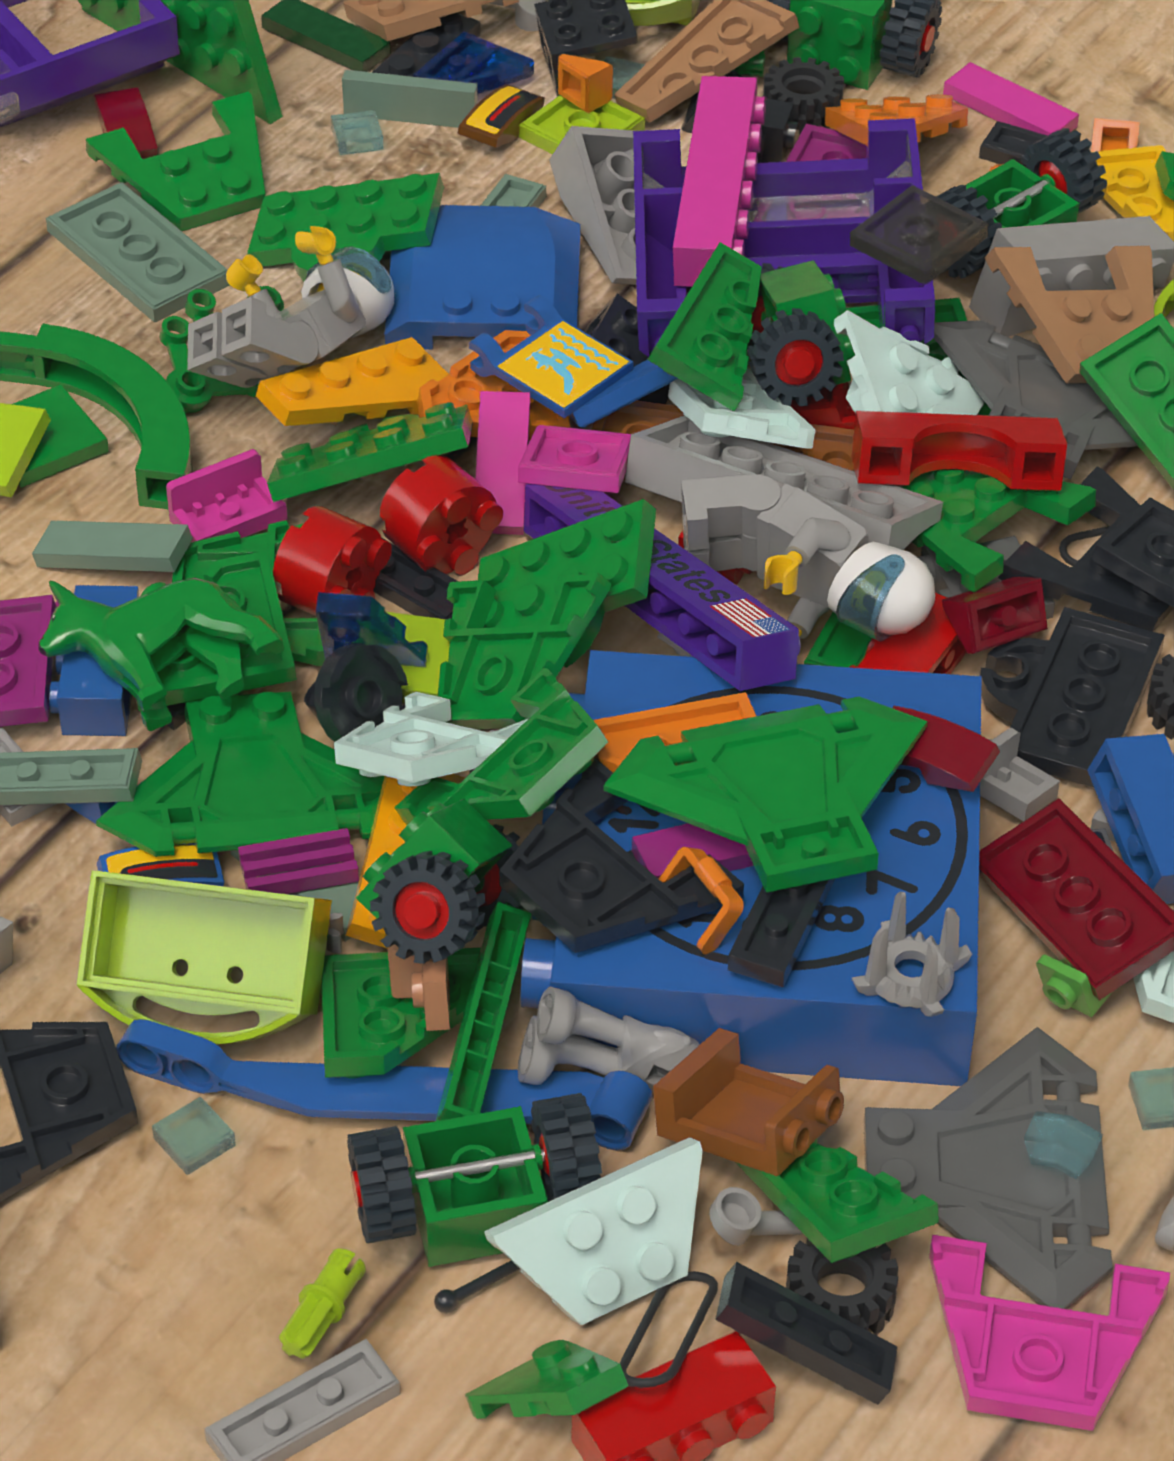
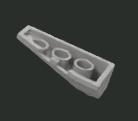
[549,126,647,285]

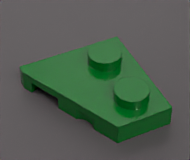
[465,1340,628,1418]

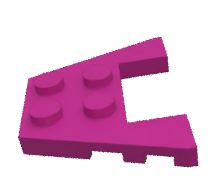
[929,1234,1170,1431]

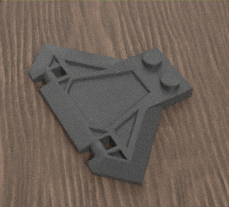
[934,320,1138,480]
[864,1027,1113,1309]

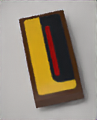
[457,84,545,148]

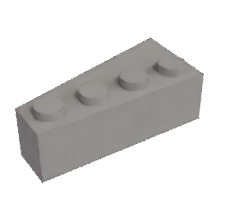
[969,216,1174,337]

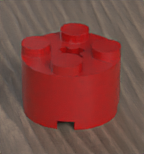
[380,455,504,575]
[273,506,391,625]

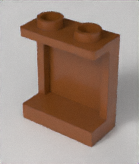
[653,1028,844,1176]

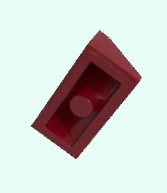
[942,577,1048,654]

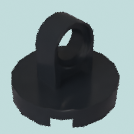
[304,643,408,742]

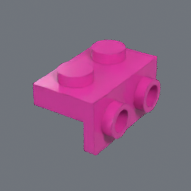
[166,449,287,542]

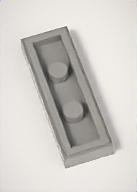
[205,1339,400,1461]

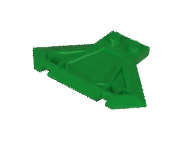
[96,691,385,857]
[604,696,928,892]

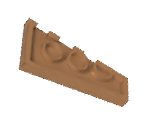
[614,0,799,123]

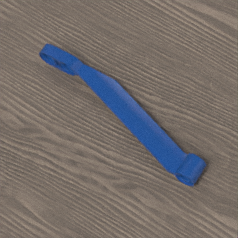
[116,1019,653,1150]

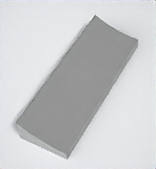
[625,415,943,550]

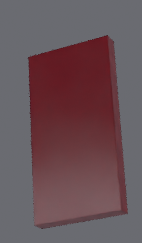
[979,798,1174,1001]

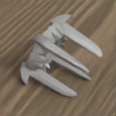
[852,891,972,1017]

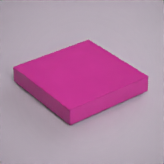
[518,425,632,493]

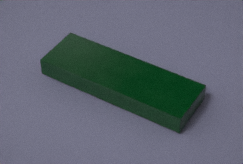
[261,0,391,72]

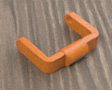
[659,847,744,954]

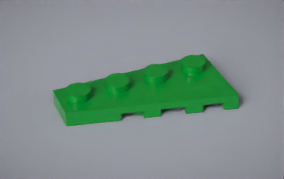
[648,242,762,412]
[735,1139,939,1263]

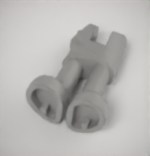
[518,986,699,1093]

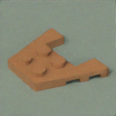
[343,0,519,41]
[985,246,1154,384]

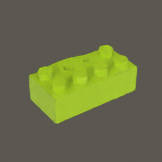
[77,870,332,1044]

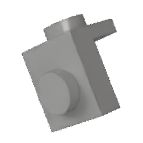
[980,728,1060,821]

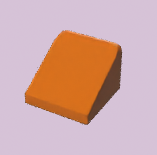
[558,54,613,113]
[1091,118,1140,152]

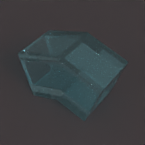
[1024,1111,1103,1179]

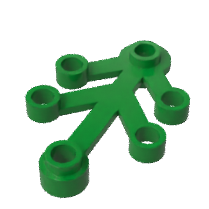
[159,286,284,413]

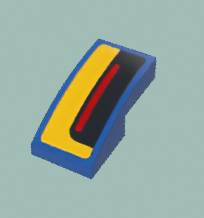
[96,843,224,886]

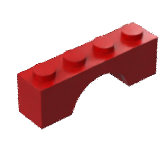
[851,411,1068,491]

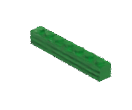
[435,902,532,1121]

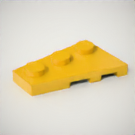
[1091,145,1174,241]

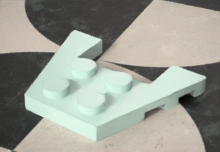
[334,692,528,786]

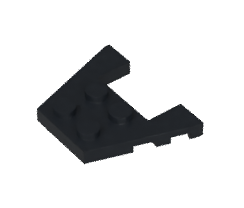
[998,466,1174,631]
[499,758,744,953]
[0,1022,138,1202]

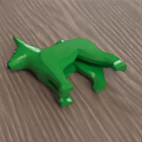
[38,578,284,731]

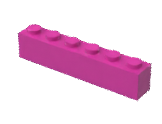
[673,76,766,287]

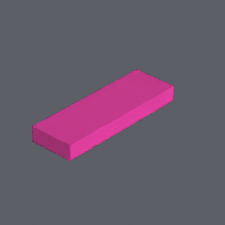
[943,62,1079,136]
[475,391,530,535]

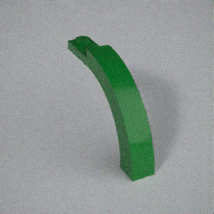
[0,323,193,509]

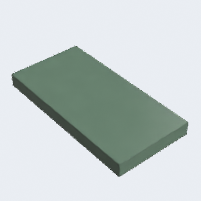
[46,182,230,323]

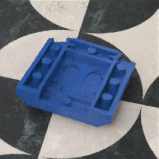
[385,205,581,350]

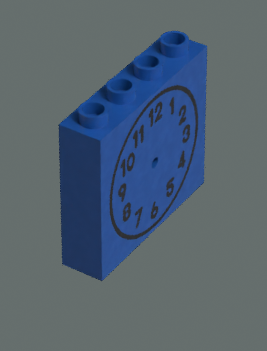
[521,650,982,1086]

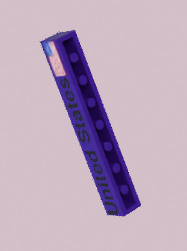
[524,484,801,691]

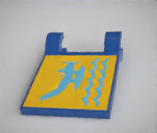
[469,295,634,418]

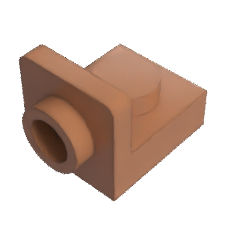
[388,944,450,1031]

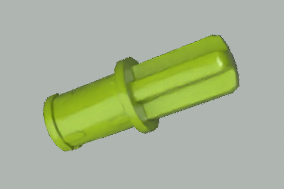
[279,1248,366,1359]

